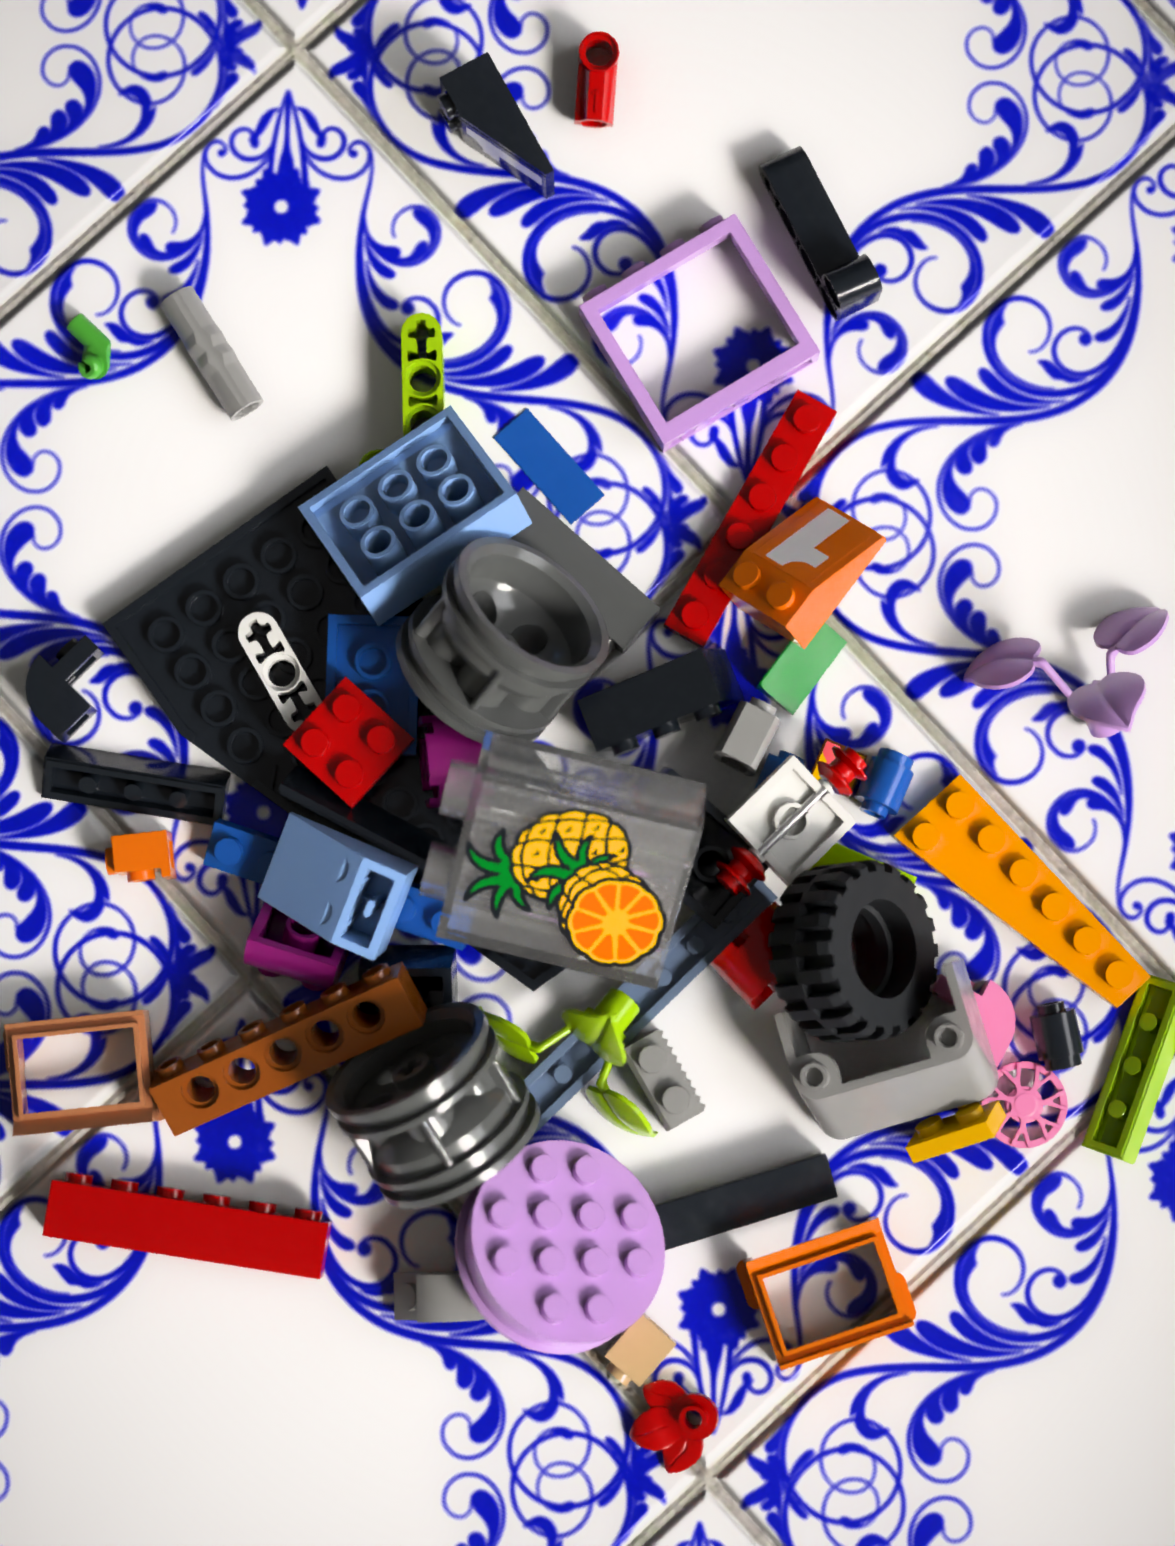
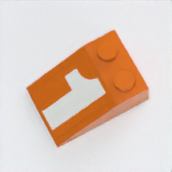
[719,497,886,649]

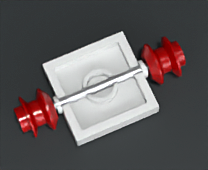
[716,746,867,896]

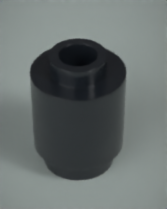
[1029,1001,1084,1071]

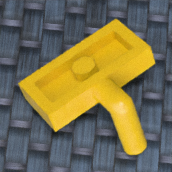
[905,1100,1006,1164]

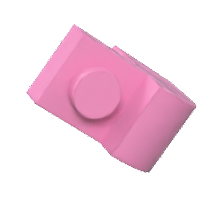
[930,974,1016,1067]

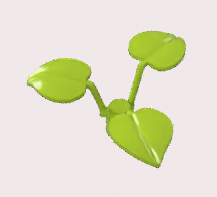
[478,988,658,1138]

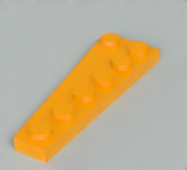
[893,774,1151,1009]

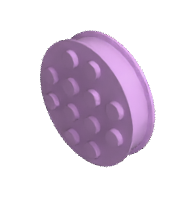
[455,1140,665,1355]

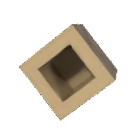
[604,1314,676,1387]

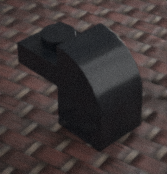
[25,635,105,743]

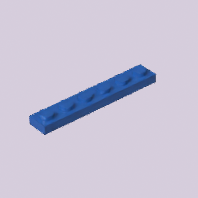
[203,818,478,951]

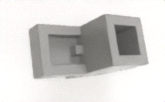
[393,1271,485,1322]

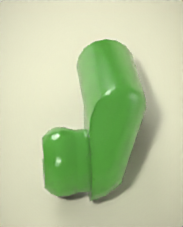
[67,313,111,380]

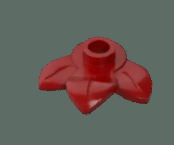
[629,1379,719,1473]

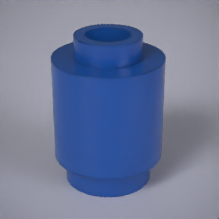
[855,748,914,819]

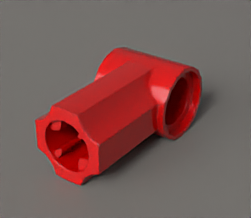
[574,31,619,129]

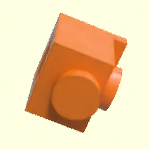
[105,830,177,883]

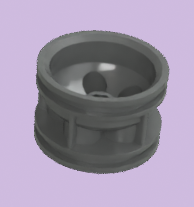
[396,537,609,749]
[325,1002,540,1209]

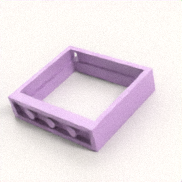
[579,214,820,453]

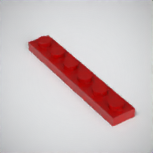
[663,390,837,648]

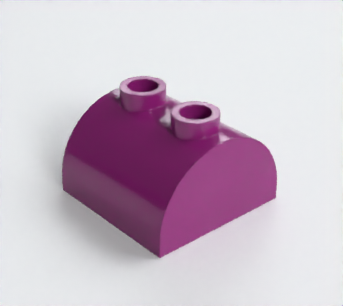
[243,902,349,991]

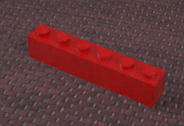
[42,1171,332,1279]

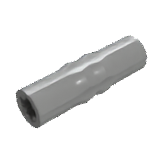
[160,286,264,421]

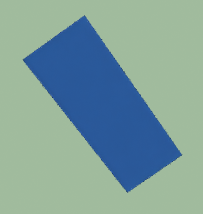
[493,408,605,525]

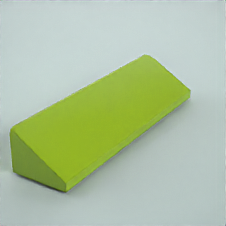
[1081,974,1175,1165]

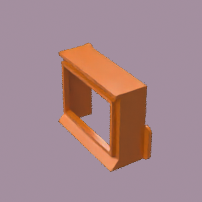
[736,1216,916,1370]

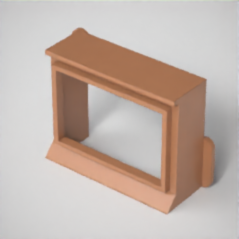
[3,1010,164,1136]

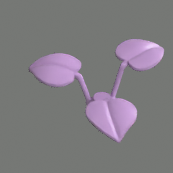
[964,607,1169,738]

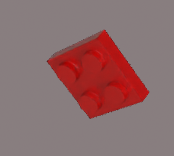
[283,676,415,808]

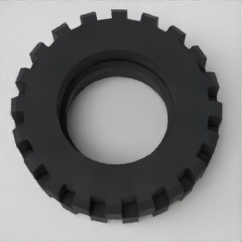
[768,860,938,1043]

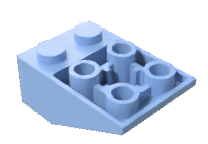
[258,812,419,961]

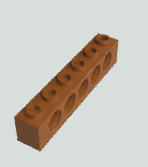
[148,961,428,1136]

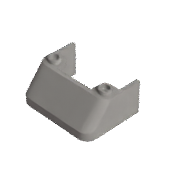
[773,959,999,1140]

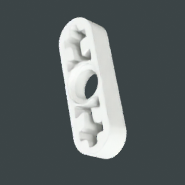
[238,612,322,732]

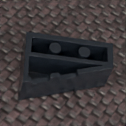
[577,648,744,757]

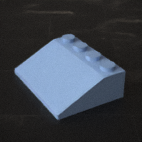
[298,405,532,626]

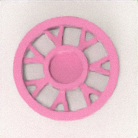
[980,1061,1068,1148]

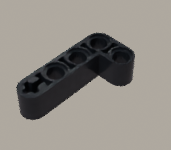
[758,146,882,321]

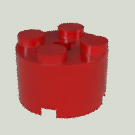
[710,901,779,1011]

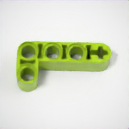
[359,313,445,466]

